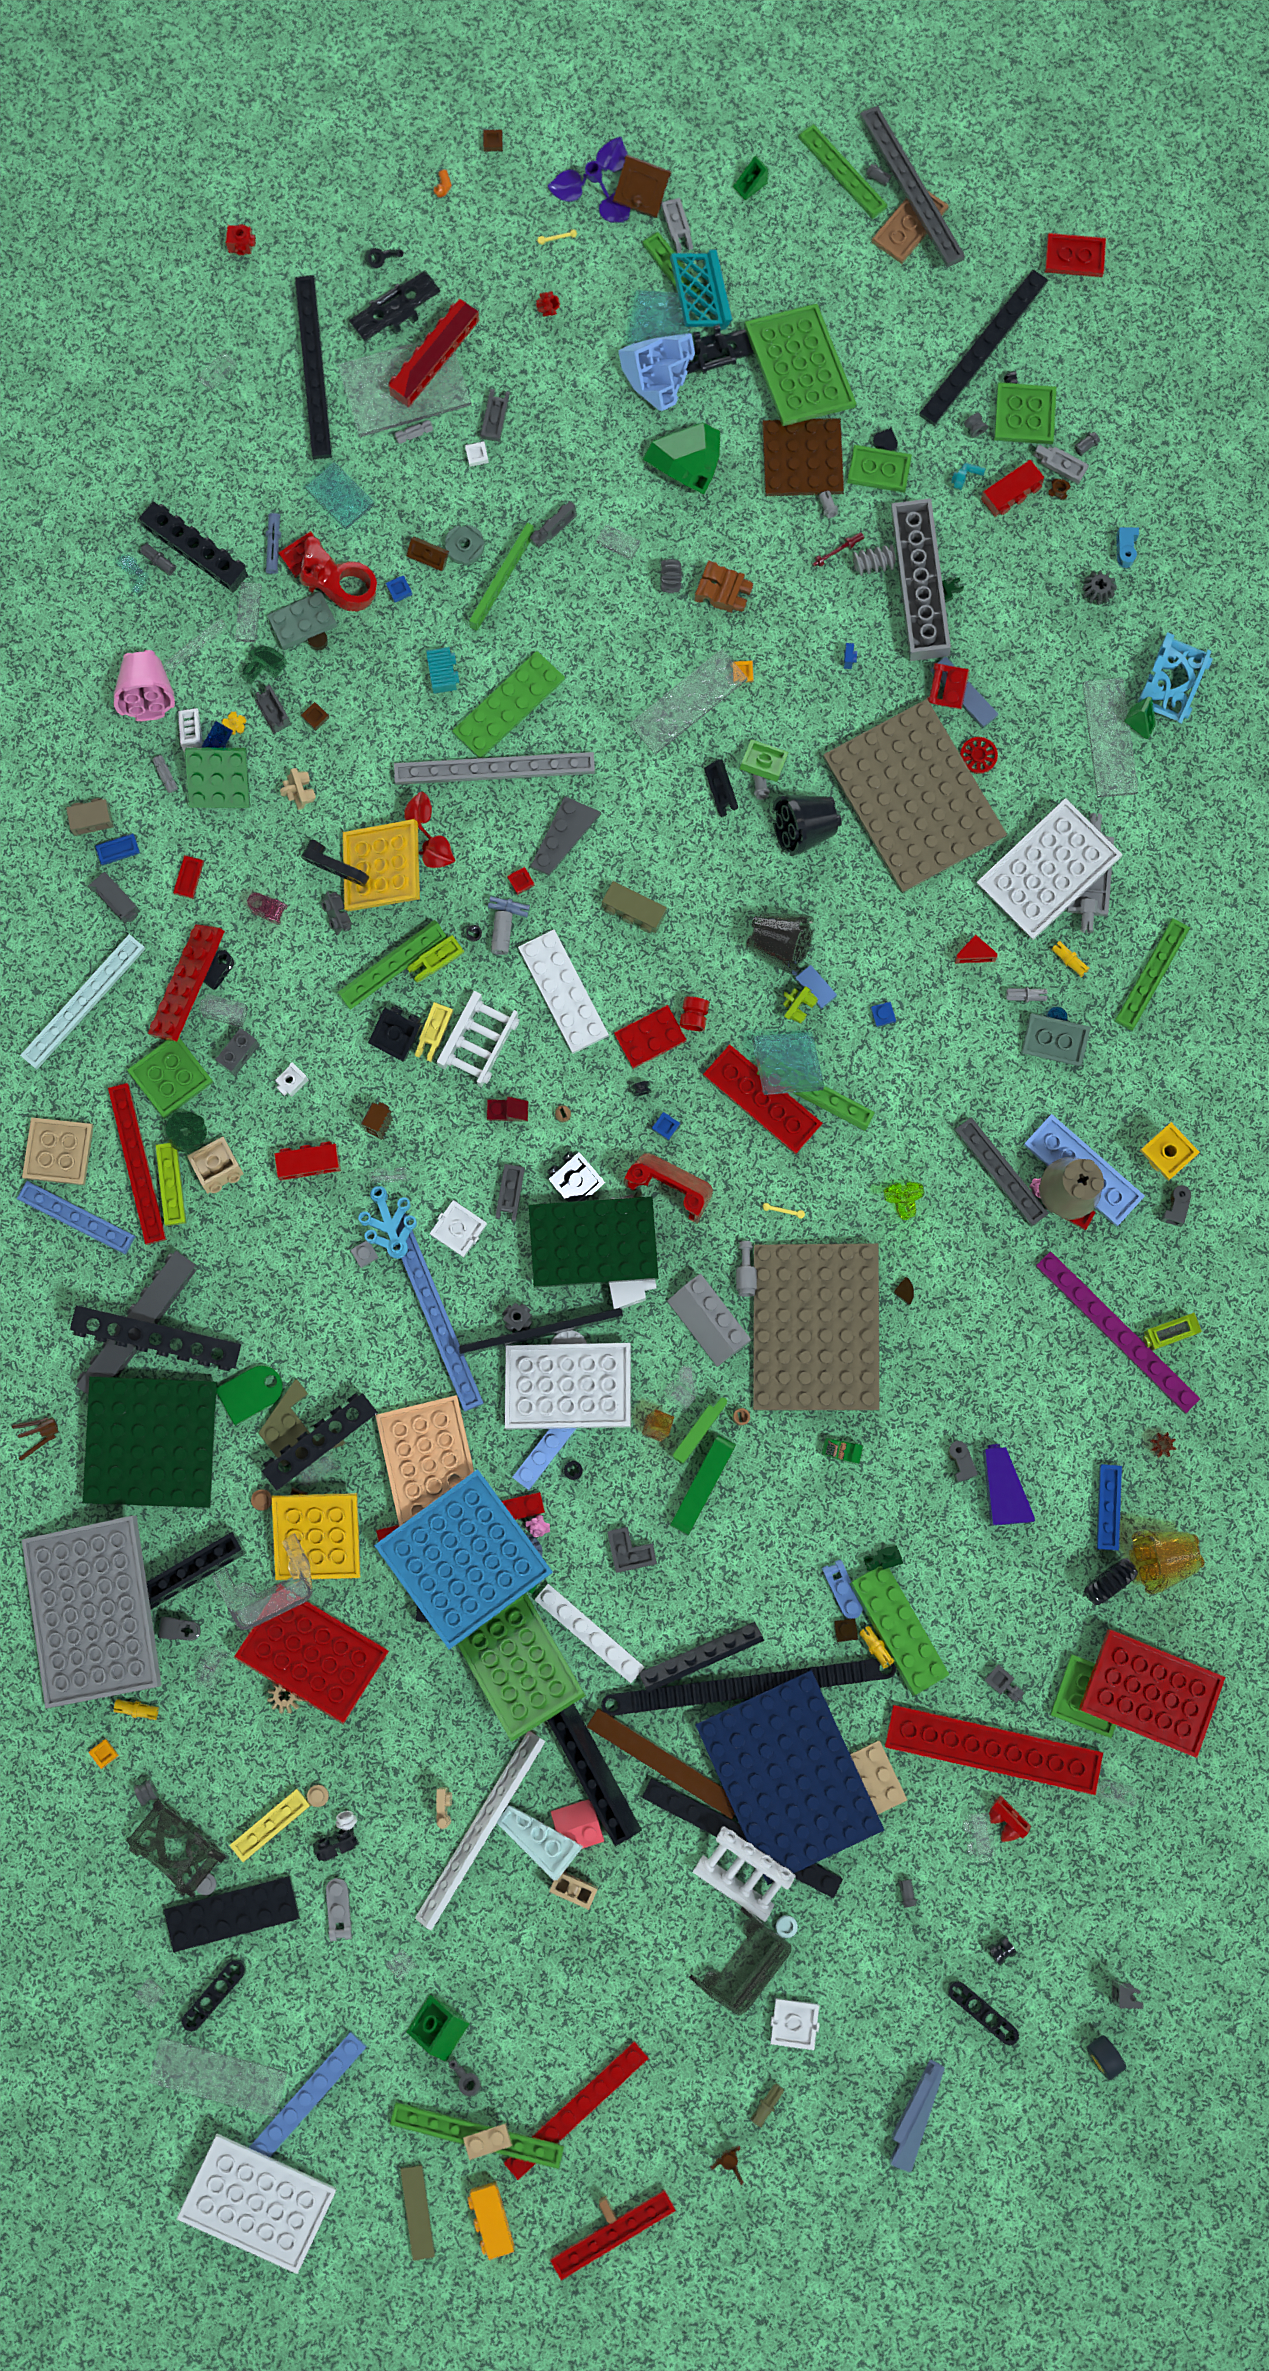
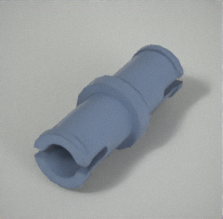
[488,895,530,918]

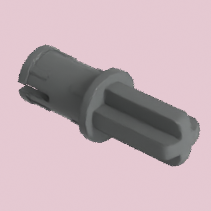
[140,543,177,576]

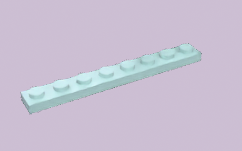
[20,935,145,1069]

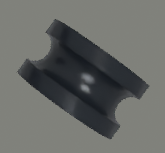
[632,1081,652,1096]
[564,1461,583,1480]

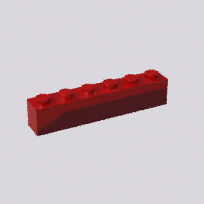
[389,298,480,408]

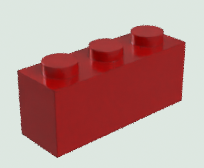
[981,459,1045,517]
[274,1141,341,1181]

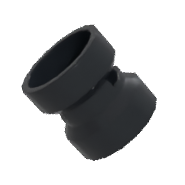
[987,1935,1017,1966]

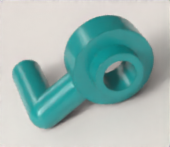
[951,463,986,490]

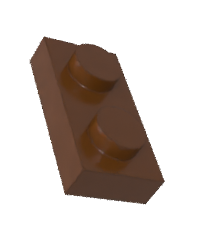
[406,536,449,571]

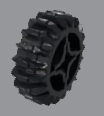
[1084,1558,1138,1605]

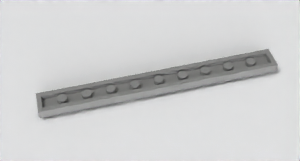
[394,752,595,785]

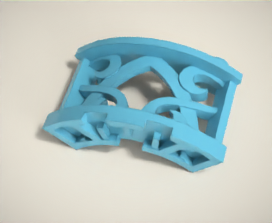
[1138,632,1213,724]

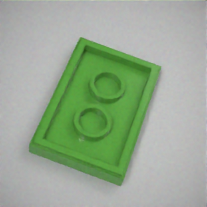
[847,445,912,493]

